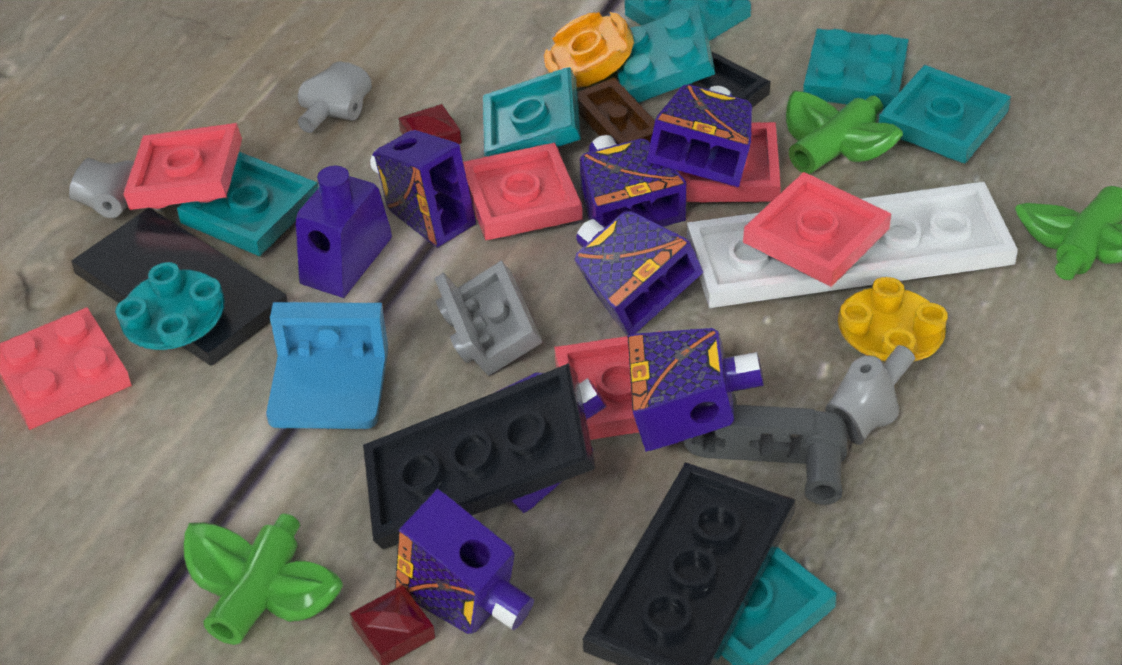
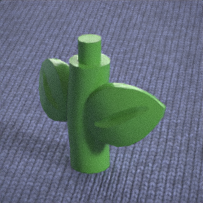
[786,91,903,174]
[1015,186,1122,280]
[184,513,343,645]

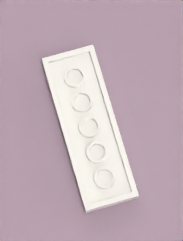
[687,182,1018,308]

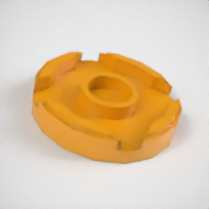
[544,12,634,87]

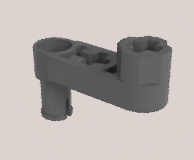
[683,393,847,505]

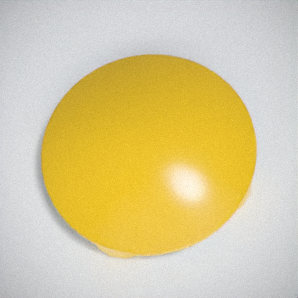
[838,277,948,362]

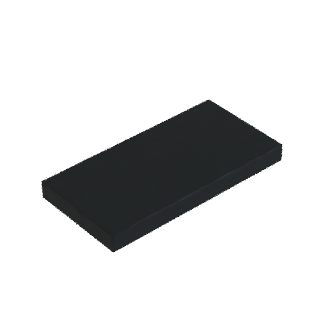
[71,207,288,366]
[363,363,596,550]
[582,462,796,665]

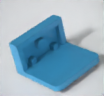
[266,302,389,429]

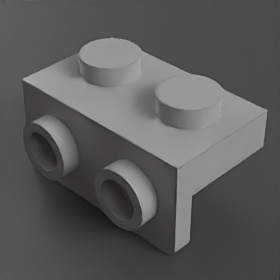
[435,260,543,376]

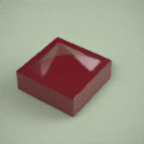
[398,104,462,144]
[350,585,435,665]

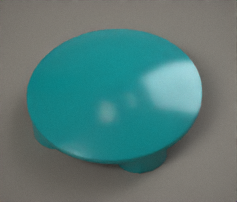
[115,262,225,350]

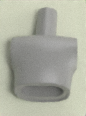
[298,61,372,133]
[69,157,165,218]
[826,345,915,445]

